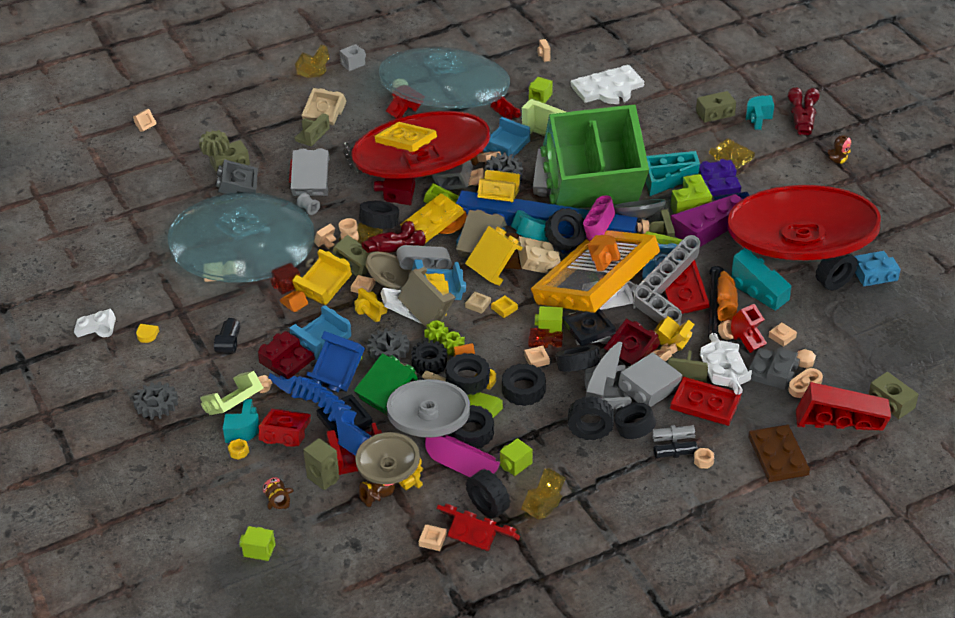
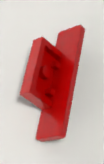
[436,503,520,552]

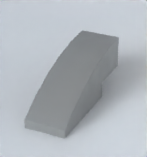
[586,342,622,399]

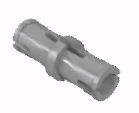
[652,425,695,442]

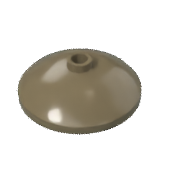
[366,252,412,290]
[356,432,420,484]

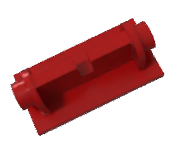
[490,92,521,120]

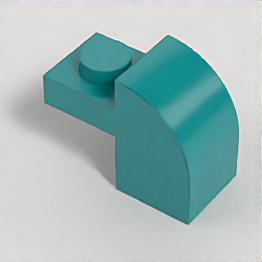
[746,95,774,130]
[511,210,549,242]
[223,399,260,443]

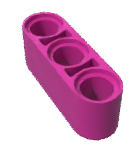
[583,195,615,241]

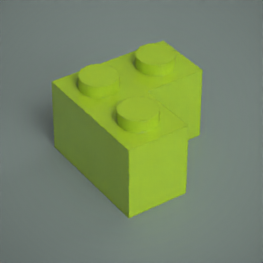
[671,174,712,214]

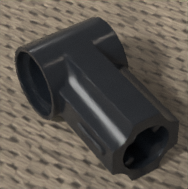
[214,318,241,353]

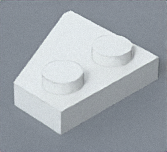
[381,288,422,324]

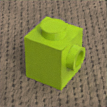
[529,77,553,104]
[535,306,563,335]
[500,438,533,476]
[239,526,275,561]

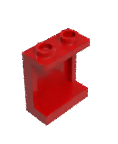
[327,423,382,475]

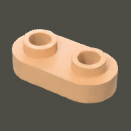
[788,368,823,398]

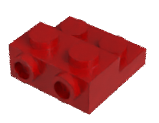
[259,409,311,447]

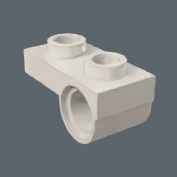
[74,309,116,337]

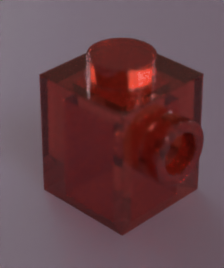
[271,262,301,295]

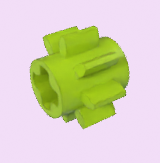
[424,320,449,344]
[441,331,465,356]

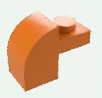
[587,235,621,271]

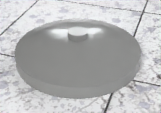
[387,379,470,437]

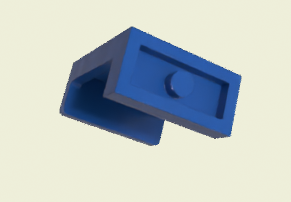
[306,331,365,393]

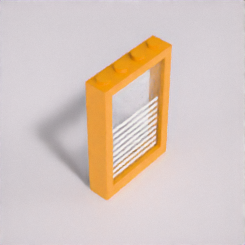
[531,230,660,313]

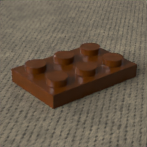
[748,424,810,482]

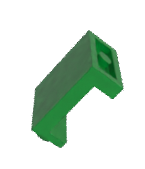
[354,353,418,416]

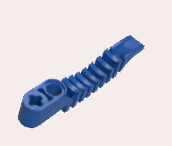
[268,373,372,456]

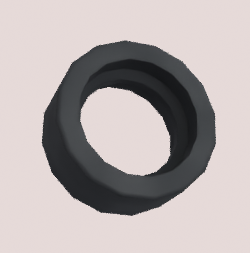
[614,402,656,439]

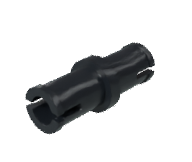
[653,441,698,459]

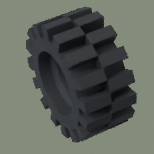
[411,340,447,375]

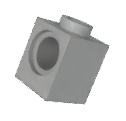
[340,44,366,71]

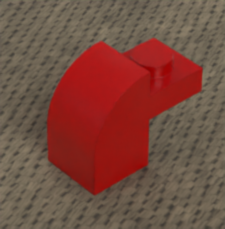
[386,86,425,119]
[731,304,767,353]

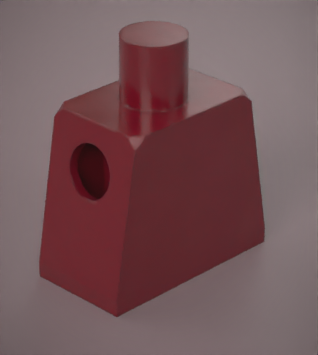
[374,178,416,205]

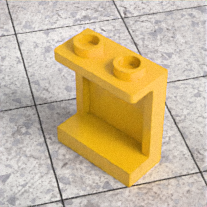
[478,170,520,202]
[465,226,523,286]
[292,249,352,306]

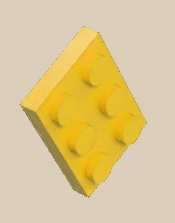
[375,122,437,152]
[400,193,464,243]

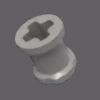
[297,193,320,215]

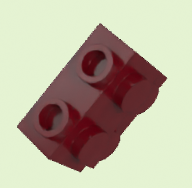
[603,319,660,366]
[258,331,315,379]

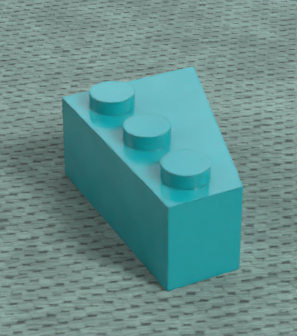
[646,151,700,196]
[731,248,792,311]

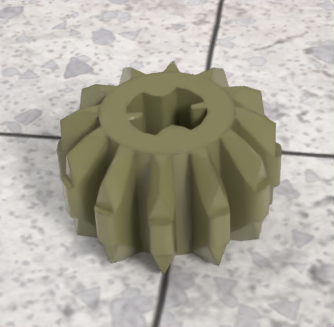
[199,130,229,157]

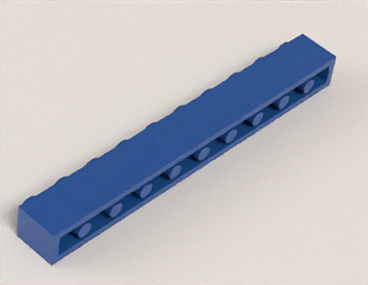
[456,190,638,238]

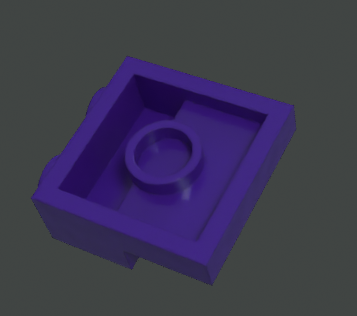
[698,159,741,196]

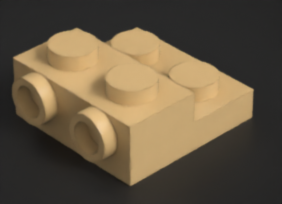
[302,88,346,125]
[517,236,561,274]

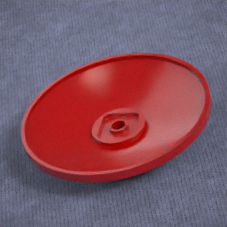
[728,185,881,260]

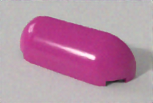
[425,435,501,477]

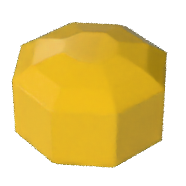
[228,439,249,460]

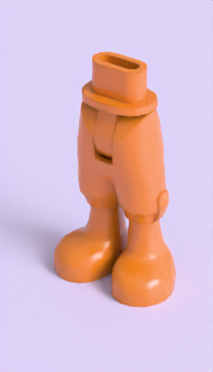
[717,271,738,321]

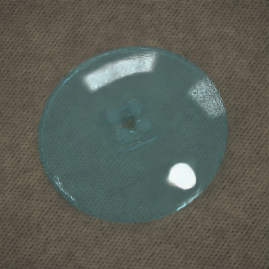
[379,46,510,108]
[168,193,315,282]

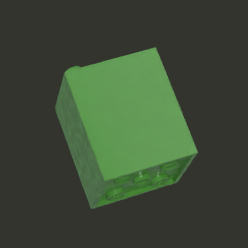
[540,105,649,208]

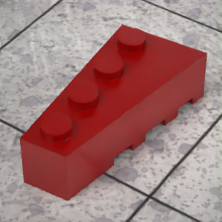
[796,382,891,431]

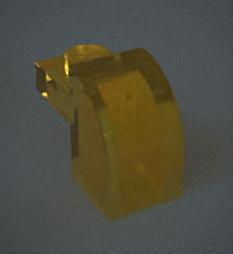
[295,44,329,78]
[521,468,566,519]

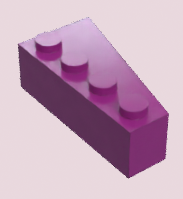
[671,194,743,248]

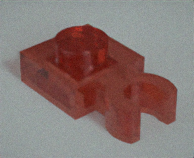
[529,328,563,348]

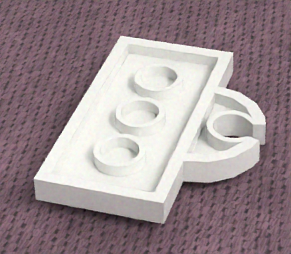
[571,65,644,104]

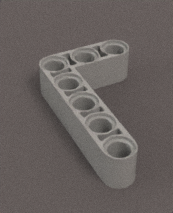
[634,235,700,325]

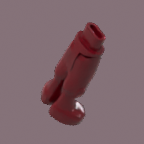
[788,87,820,135]
[361,221,426,253]

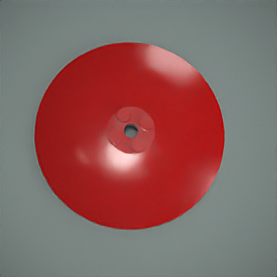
[352,111,490,178]

